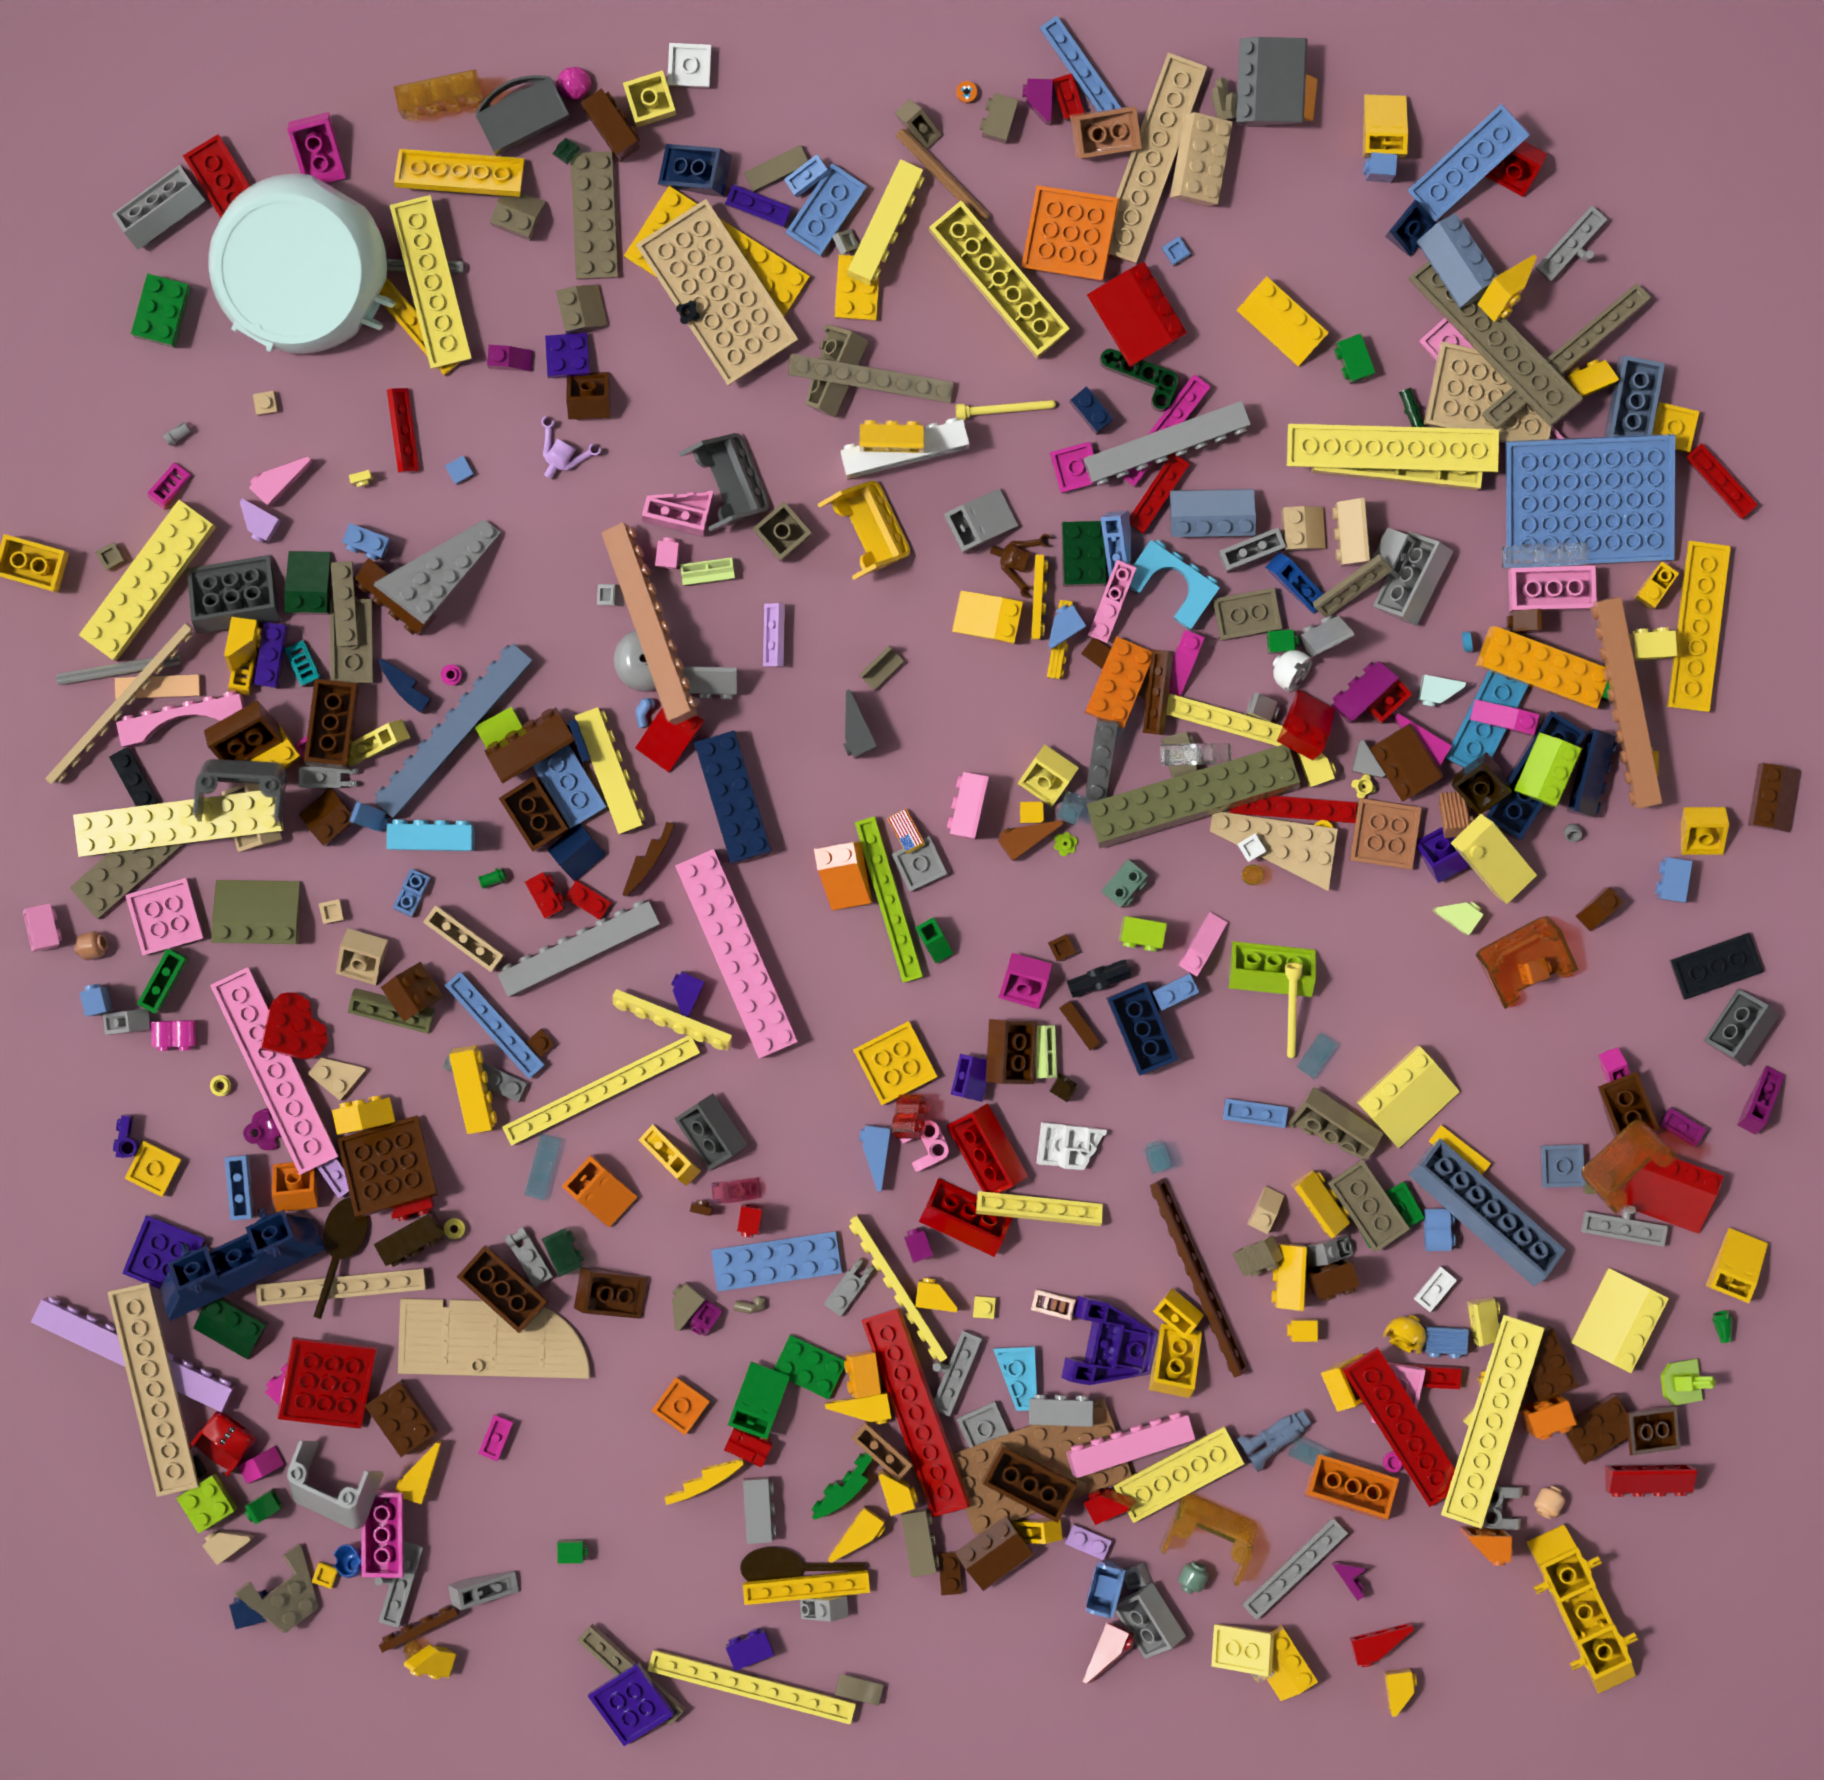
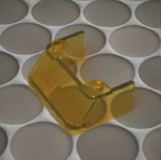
[1159,1493,1258,1586]

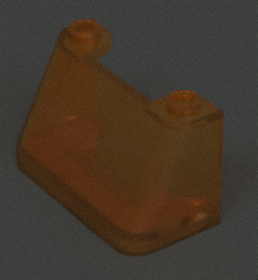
[1476,916,1579,1009]
[1581,1120,1679,1214]

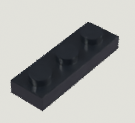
[109,747,158,807]

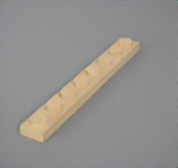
[256,1268,426,1306]

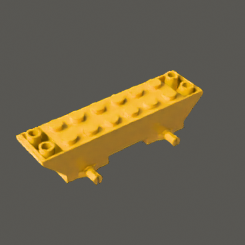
[1526,1524,1638,1694]

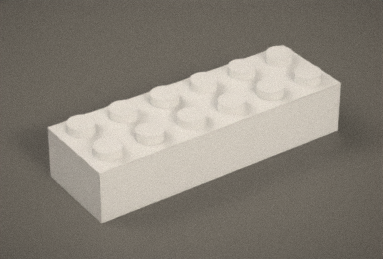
[840,418,969,479]

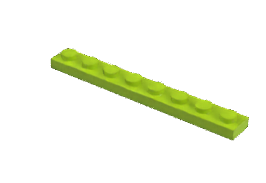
[855,816,923,983]

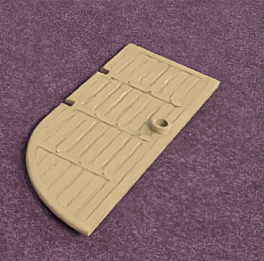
[398,1298,590,1379]

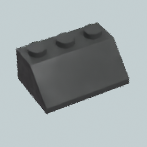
[1703,989,1780,1067]
[674,1093,748,1170]

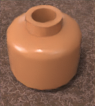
[74,931,108,961]

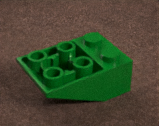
[728,1361,790,1440]

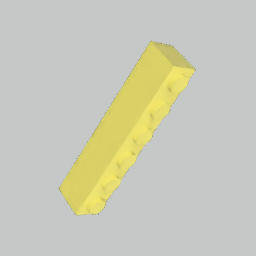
[847,159,924,286]
[574,707,645,834]

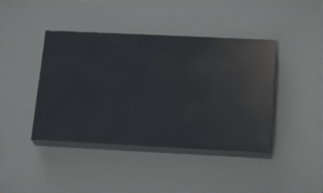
[1669,932,1763,1000]

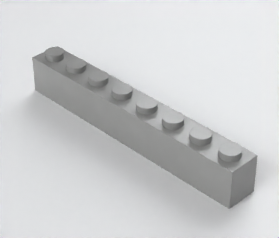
[1083,401,1250,486]
[497,899,661,997]

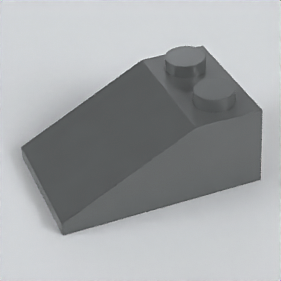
[843,689,877,759]

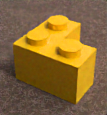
[332,1095,395,1134]

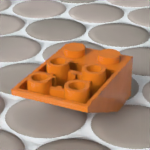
[561,1154,637,1227]

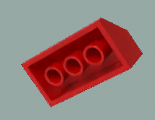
[946,1103,1028,1193]
[918,1178,1013,1257]
[1605,1464,1697,1497]

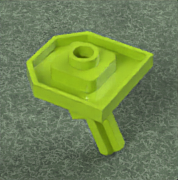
[1660,1359,1716,1405]

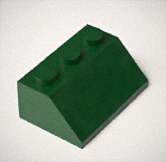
[193,1297,269,1360]

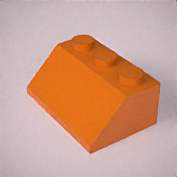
[1461,1527,1512,1566]

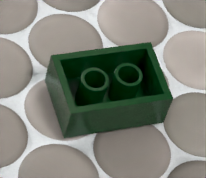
[1061,521,1106,587]

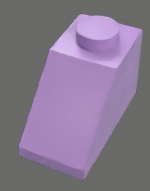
[240,498,281,543]

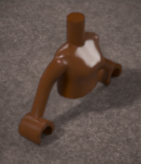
[990,534,1051,598]

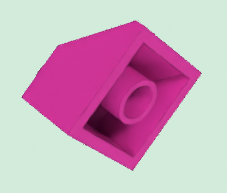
[999,953,1052,1009]

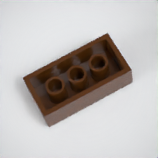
[304,679,359,770]
[457,1245,550,1333]
[982,1443,1077,1523]

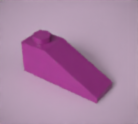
[1737,1066,1785,1135]

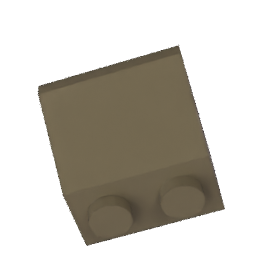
[489,192,546,241]
[556,285,608,334]

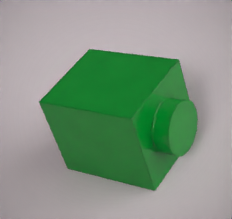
[1266,629,1298,654]
[557,1539,588,1564]

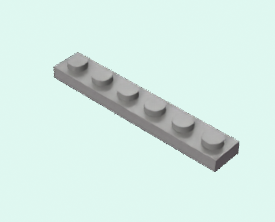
[1242,1517,1348,1620]

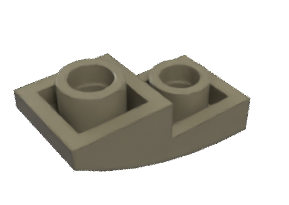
[835,1674,883,1706]

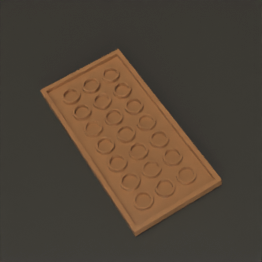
[953,1398,1132,1535]

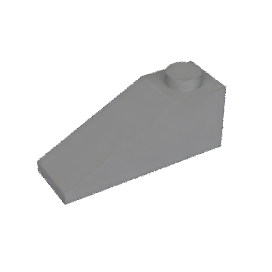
[448,1571,519,1610]

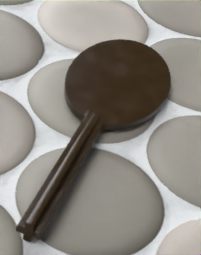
[313,1198,368,1319]
[740,1547,865,1582]

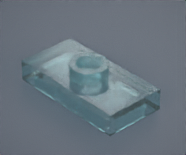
[1296,1033,1338,1079]

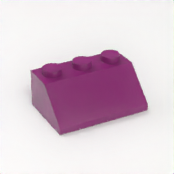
[1331,661,1398,723]

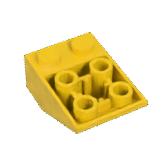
[1362,95,1408,159]
[1705,1228,1768,1303]

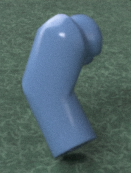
[635,698,655,728]

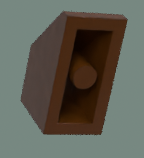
[1506,609,1542,633]
[1575,887,1623,931]

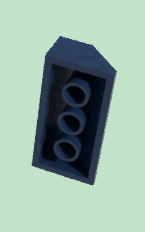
[1567,729,1617,818]

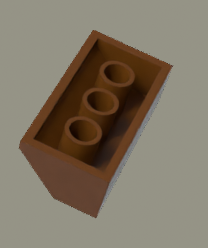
[355,558,436,635]
[484,707,575,784]

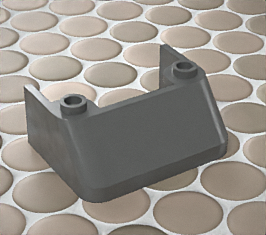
[679,433,769,531]
[193,759,287,826]

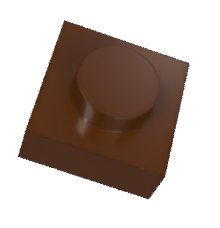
[1048,934,1076,961]
[525,1028,555,1058]
[690,1200,713,1216]

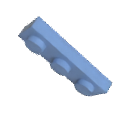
[1222,1098,1288,1128]

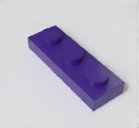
[725,184,791,228]

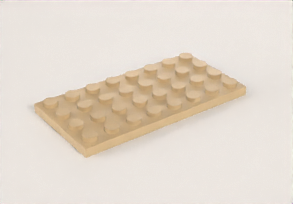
[636,199,798,386]

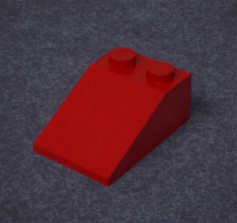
[1277,689,1335,761]
[635,707,705,772]

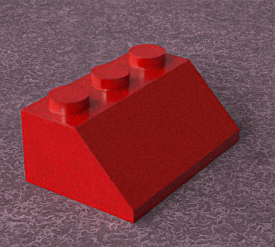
[1485,141,1547,197]

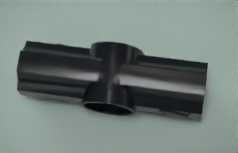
[1066,959,1132,998]

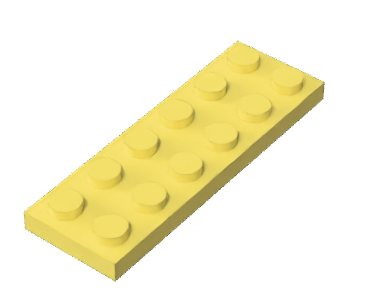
[1113,1426,1244,1523]

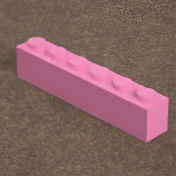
[1066,1412,1195,1478]

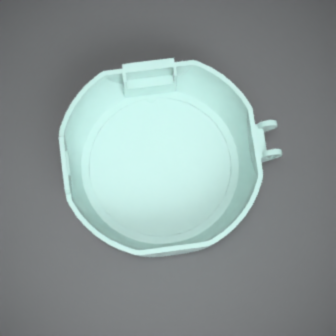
[208,174,395,354]

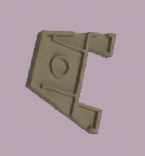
[233,1544,318,1633]

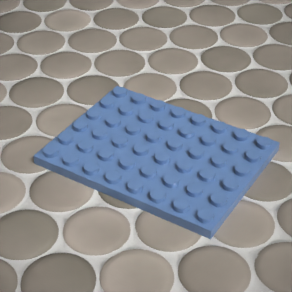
[1506,434,1675,567]

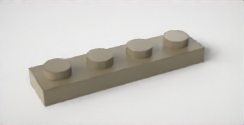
[1312,554,1393,617]
[331,561,359,647]

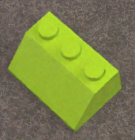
[1514,733,1582,807]

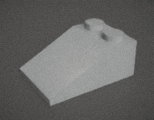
[1299,615,1354,658]

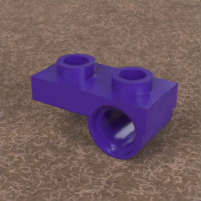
[113,1114,140,1158]

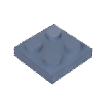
[1540,1144,1585,1188]

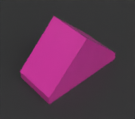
[237,1446,284,1484]

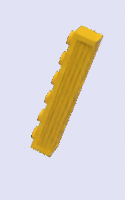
[1047,600,1075,680]

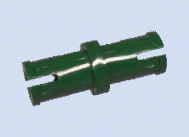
[1399,388,1426,427]

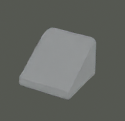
[597,584,623,606]
[1124,1562,1152,1591]

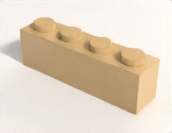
[423,905,505,972]

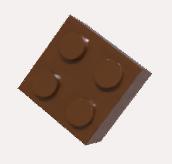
[381,961,444,1022]

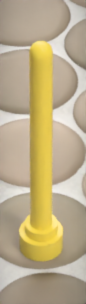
[956,400,1056,421]
[1285,963,1302,1058]

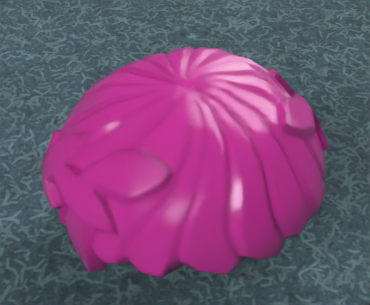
[556,67,591,100]

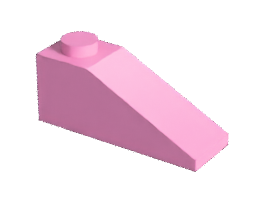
[249,457,313,507]
[1177,912,1228,976]

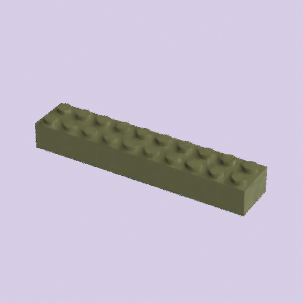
[1086,745,1300,849]

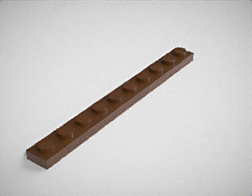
[1150,1178,1249,1378]

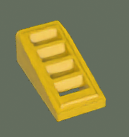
[228,656,257,696]

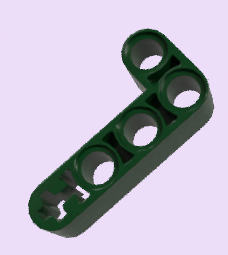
[1100,348,1178,412]

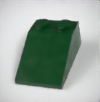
[284,551,331,615]

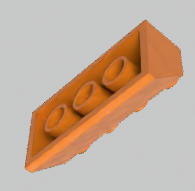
[1304,1454,1399,1521]

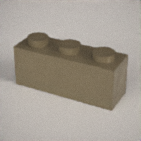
[901,1508,940,1577]

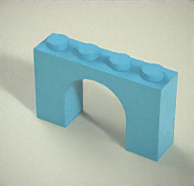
[1129,540,1220,630]

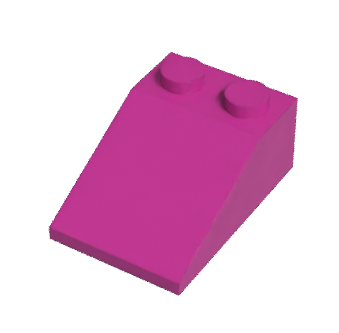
[287,112,346,183]

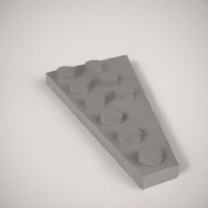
[374,520,501,624]

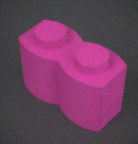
[151,1020,196,1051]

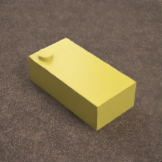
[1451,814,1537,904]

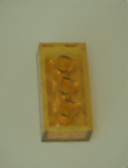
[393,69,484,121]

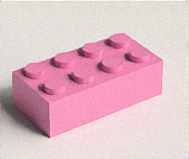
[1508,566,1597,612]

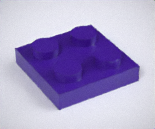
[545,333,590,378]

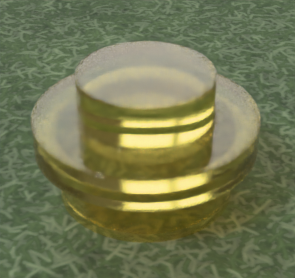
[403,1639,422,1660]

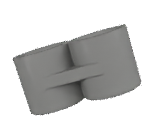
[1483,1485,1523,1530]

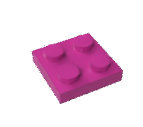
[1050,441,1097,494]

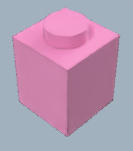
[655,538,680,570]

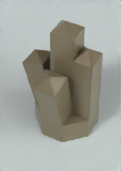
[1211,77,1237,120]

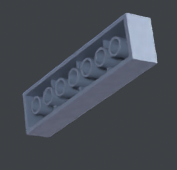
[1408,1139,1565,1286]

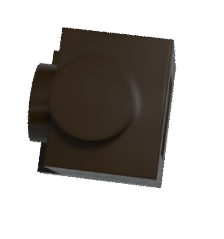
[1049,1073,1077,1102]

